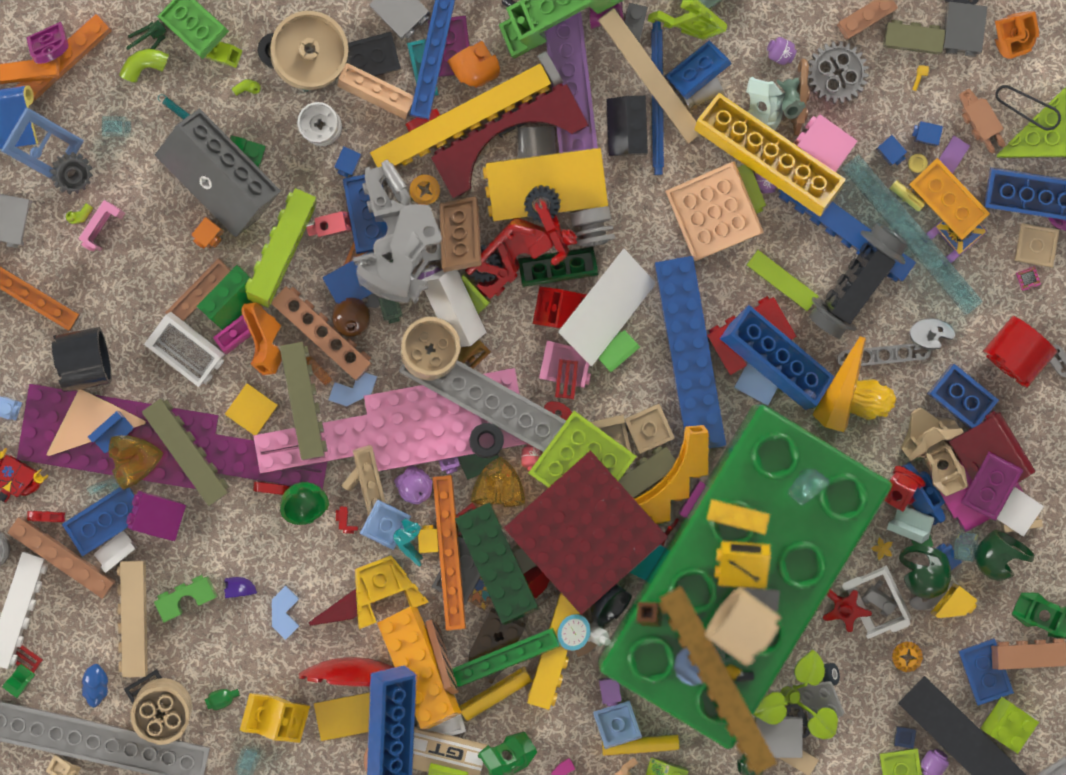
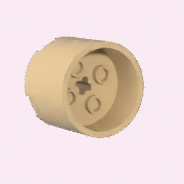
[401,317,460,381]
[706,588,781,665]
[131,678,192,745]

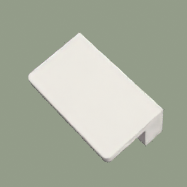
[94,531,138,573]

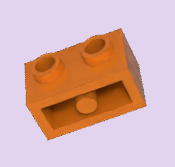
[191,217,225,249]

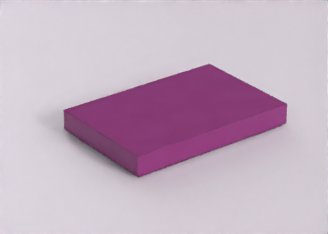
[428,15,470,77]
[961,452,1023,521]

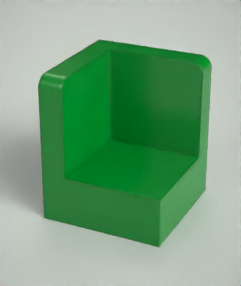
[2,664,36,698]

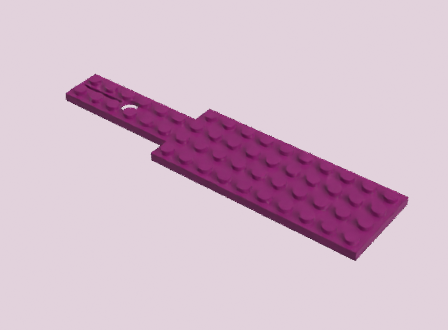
[17,384,328,490]

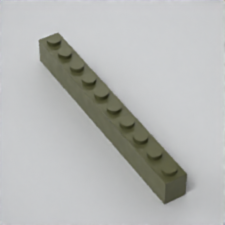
[512,446,676,573]

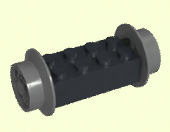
[809,222,909,339]

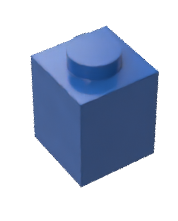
[912,121,943,147]
[876,135,907,166]
[334,146,362,178]

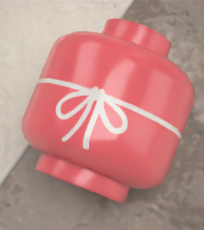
[521,444,543,471]

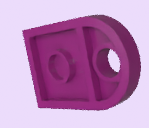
[26,22,68,63]

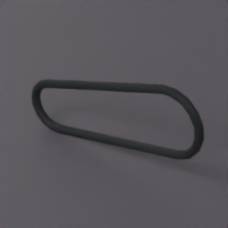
[995,85,1061,131]

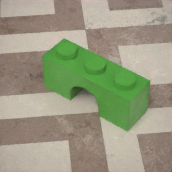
[154,575,218,622]

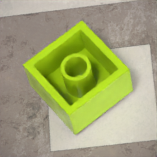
[980,697,1039,754]

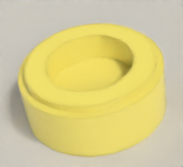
[908,154,928,173]

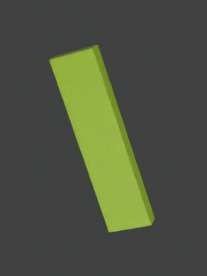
[746,250,819,311]

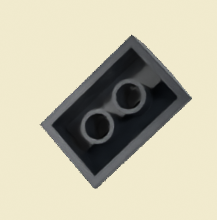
[606,95,648,156]

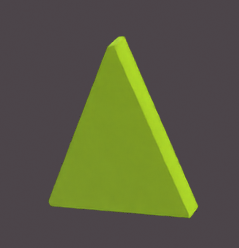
[997,87,1066,158]

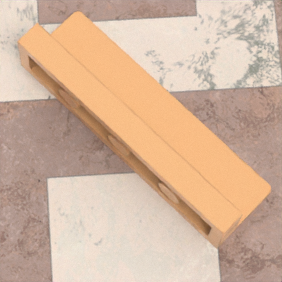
[337,63,414,120]

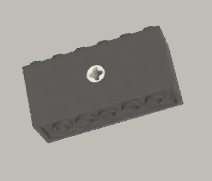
[155,108,281,238]

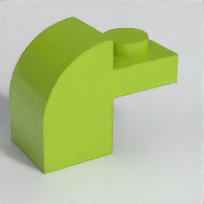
[205,42,243,68]

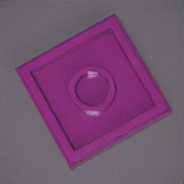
[678,480,706,518]

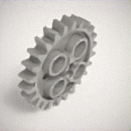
[808,41,869,104]

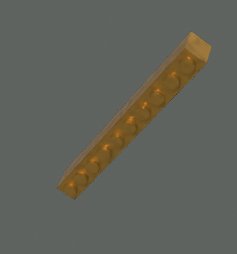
[658,586,777,775]

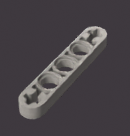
[837,343,931,366]

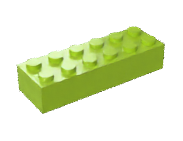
[245,188,317,309]

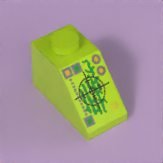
[646,757,689,775]

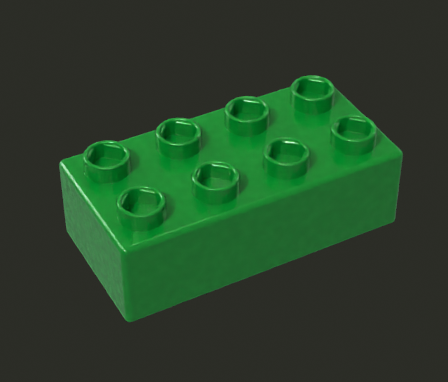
[598,404,892,749]

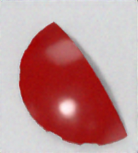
[298,657,395,687]

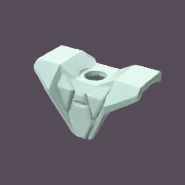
[746,77,785,131]

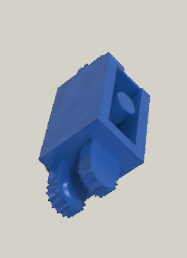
[901,462,946,526]

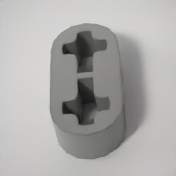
[537,51,563,86]
[1049,345,1066,377]

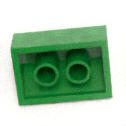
[197,265,255,330]

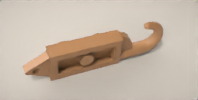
[791,58,810,136]

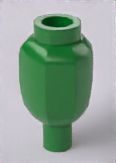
[204,689,240,711]

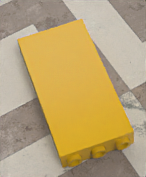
[483,147,608,221]

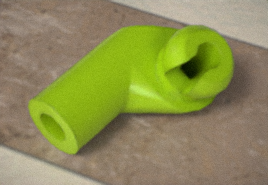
[231,79,261,96]
[65,203,93,224]

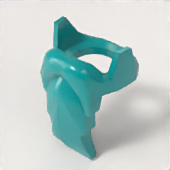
[393,518,423,567]

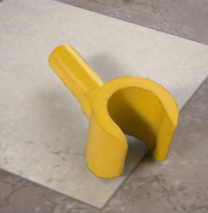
[912,65,929,91]

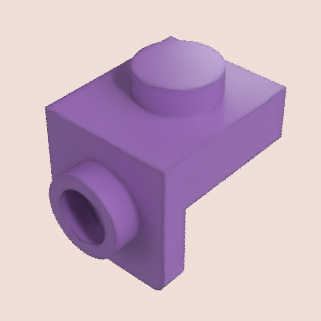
[439,457,460,474]

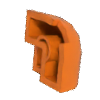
[994,11,1039,59]
[447,40,500,88]

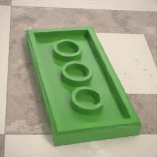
[157,0,229,59]

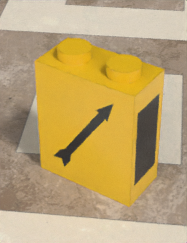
[715,541,770,589]

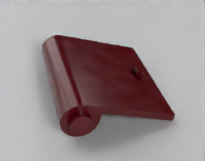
[949,410,1036,483]

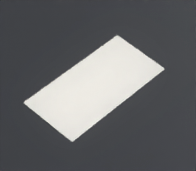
[558,249,655,366]

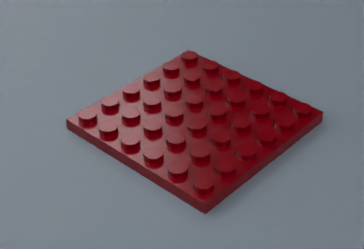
[504,450,668,615]

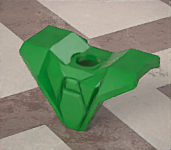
[1011,592,1066,639]
[478,732,537,775]

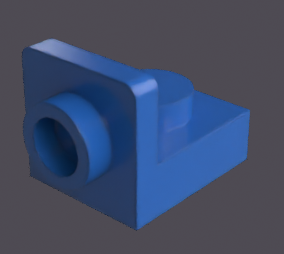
[935,543,962,570]

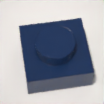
[893,726,916,749]

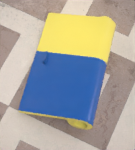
[0,85,38,149]

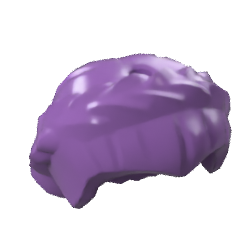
[394,465,432,504]

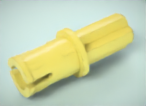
[889,180,925,212]

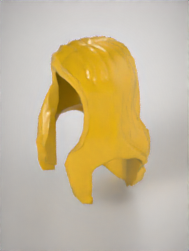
[850,379,896,420]

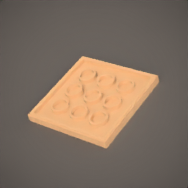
[665,161,764,262]

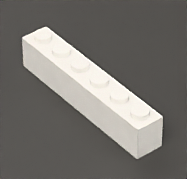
[0,552,48,669]

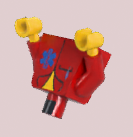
[0,448,48,503]

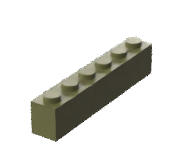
[280,342,328,461]
[142,398,229,506]

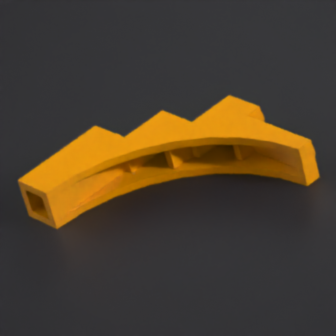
[634,425,709,524]

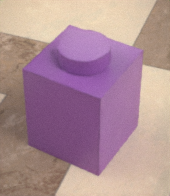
[599,678,622,706]

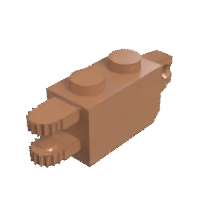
[959,88,1006,154]

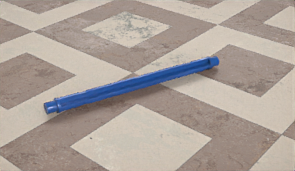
[651,21,664,175]

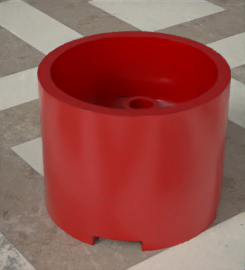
[982,316,1057,388]

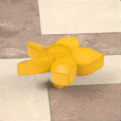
[870,537,893,560]

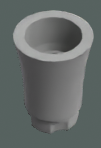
[684,76,725,108]

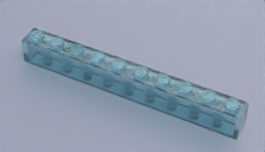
[842,154,983,314]

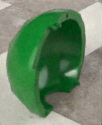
[280,482,329,525]

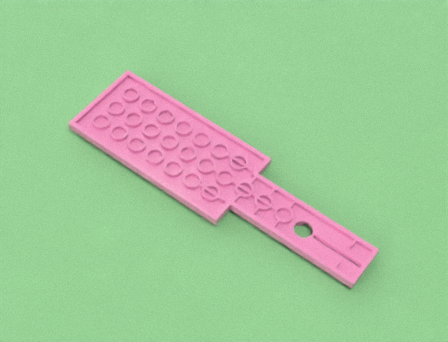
[253,368,528,474]

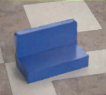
[88,411,134,453]

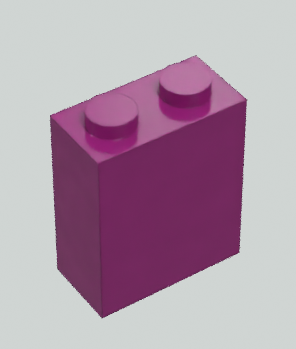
[126,490,186,542]

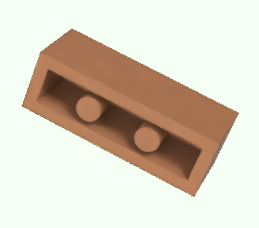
[837,0,898,41]

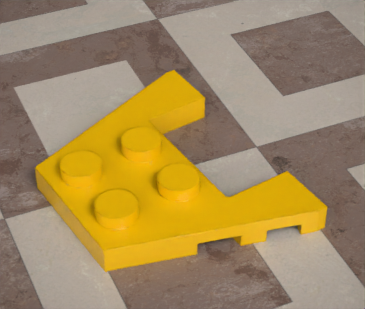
[355,555,429,629]

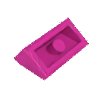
[213,315,252,354]

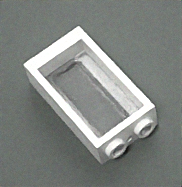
[144,312,225,387]

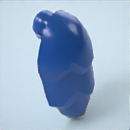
[82,664,108,708]

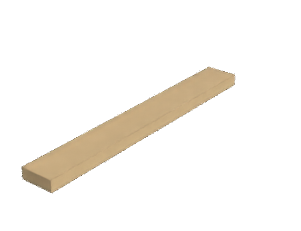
[598,8,700,144]

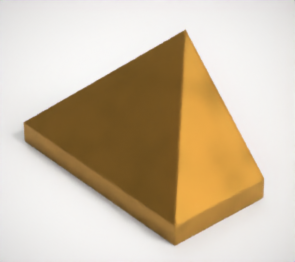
[457,340,491,369]

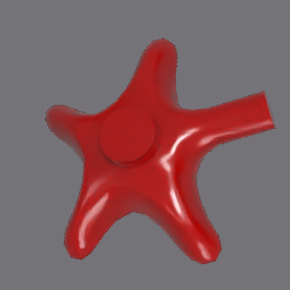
[823,589,872,633]

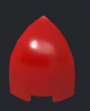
[524,566,550,599]

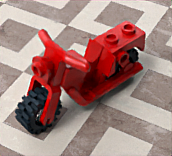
[465,185,577,299]

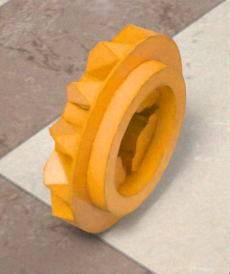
[410,175,440,205]
[892,642,923,672]

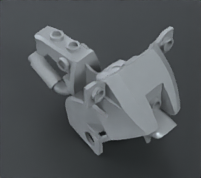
[353,160,442,304]

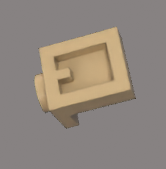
[46,755,81,775]

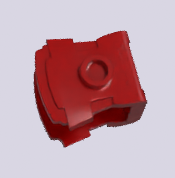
[884,466,925,512]

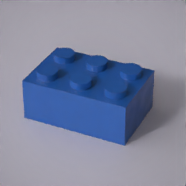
[927,364,999,429]

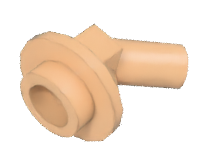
[614,757,638,775]

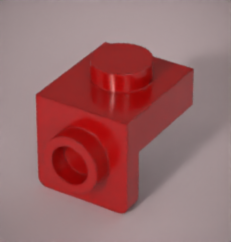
[336,506,359,534]

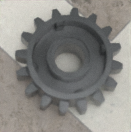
[50,152,93,195]

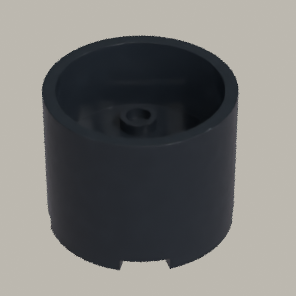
[52,327,112,392]

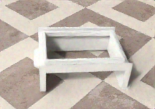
[842,565,911,639]

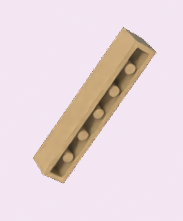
[117,560,148,677]

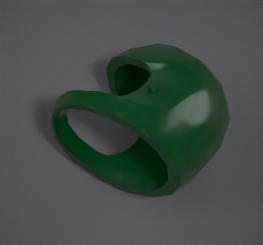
[974,530,1035,581]
[899,545,951,599]

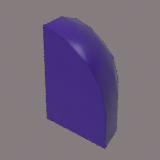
[224,577,257,598]

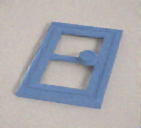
[1,108,84,178]

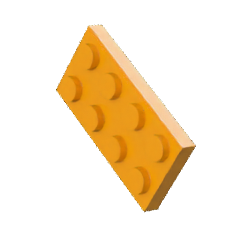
[908,158,990,240]

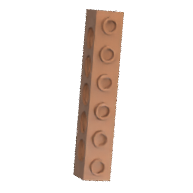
[271,286,373,381]

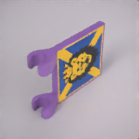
[924,220,988,264]

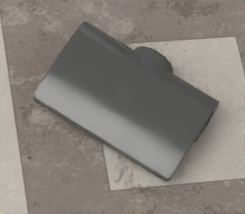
[517,127,555,158]

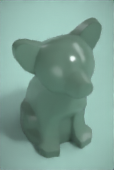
[776,77,806,119]

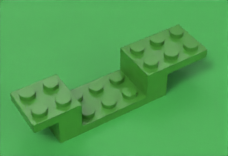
[498,0,623,59]

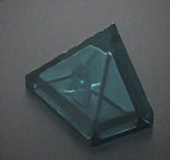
[788,469,830,505]

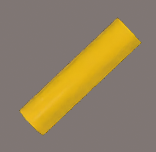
[459,667,533,722]
[601,734,680,756]

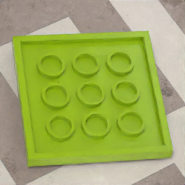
[528,411,637,487]

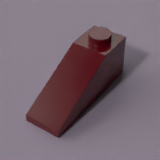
[309,588,358,626]

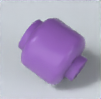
[920,749,949,775]

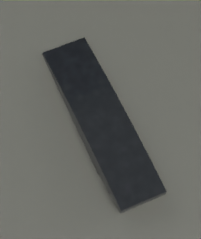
[898,676,1026,775]

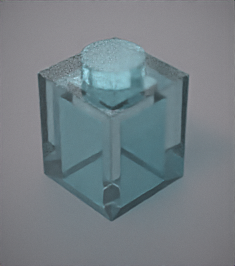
[102,116,131,137]
[954,532,978,562]
[234,745,261,775]

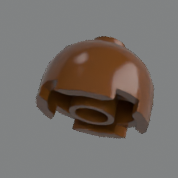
[332,298,370,337]

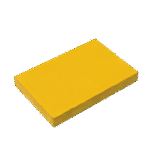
[314,692,370,741]

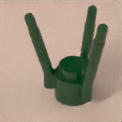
[126,20,167,50]

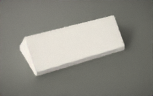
[422,270,486,347]

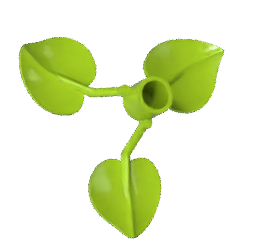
[754,650,838,739]

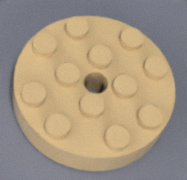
[270,11,348,90]

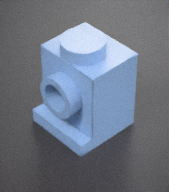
[0,396,22,421]

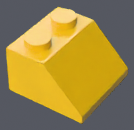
[930,583,978,618]

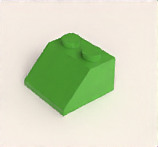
[598,330,640,373]

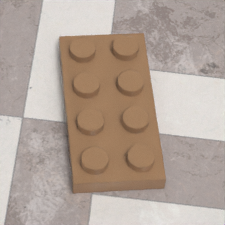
[439,196,481,272]

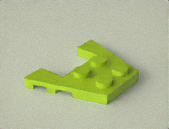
[647,0,728,40]

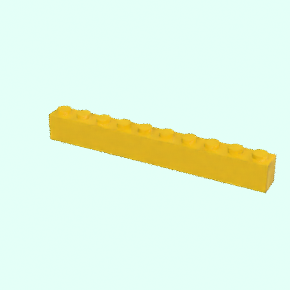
[370,63,552,168]

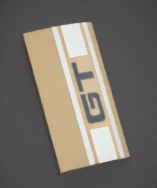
[412,727,487,775]

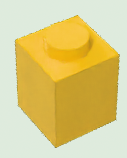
[418,525,439,553]

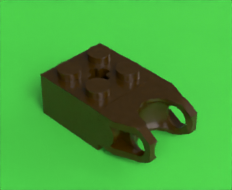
[468,607,526,684]

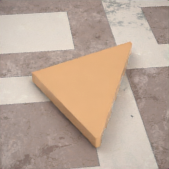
[46,389,147,456]

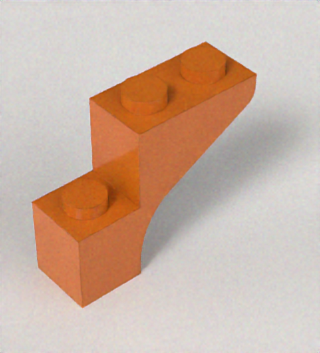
[241,303,282,375]

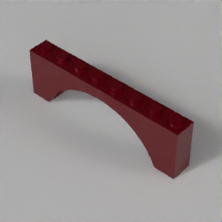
[431,83,589,199]

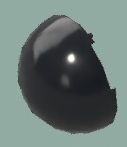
[590,583,632,627]

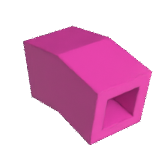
[551,758,575,775]

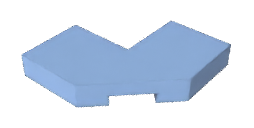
[329,372,377,406]
[272,586,299,640]

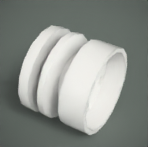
[297,102,342,146]

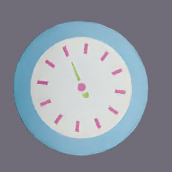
[557,614,590,651]

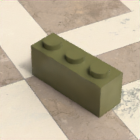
[883,20,945,55]

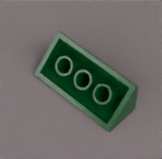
[518,247,599,288]

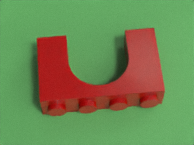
[707,296,797,375]

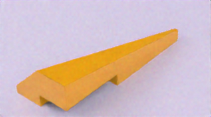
[813,336,866,432]

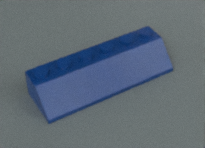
[720,305,835,410]

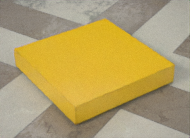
[225,383,278,435]

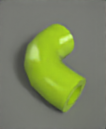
[119,49,169,83]

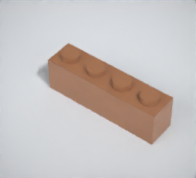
[991,638,1066,670]

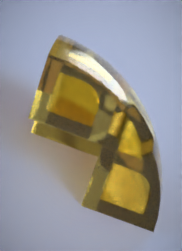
[109,435,163,490]
[471,457,525,507]

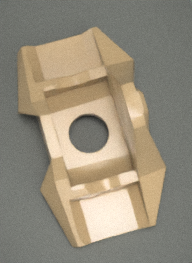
[901,407,964,461]
[919,440,968,497]

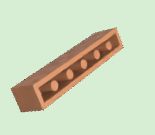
[8,516,117,599]

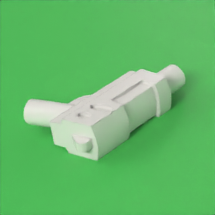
[588,620,611,647]

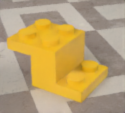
[240,693,310,743]

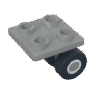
[797,663,844,719]

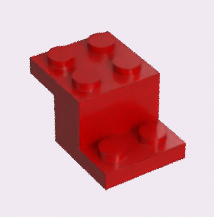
[532,286,587,329]

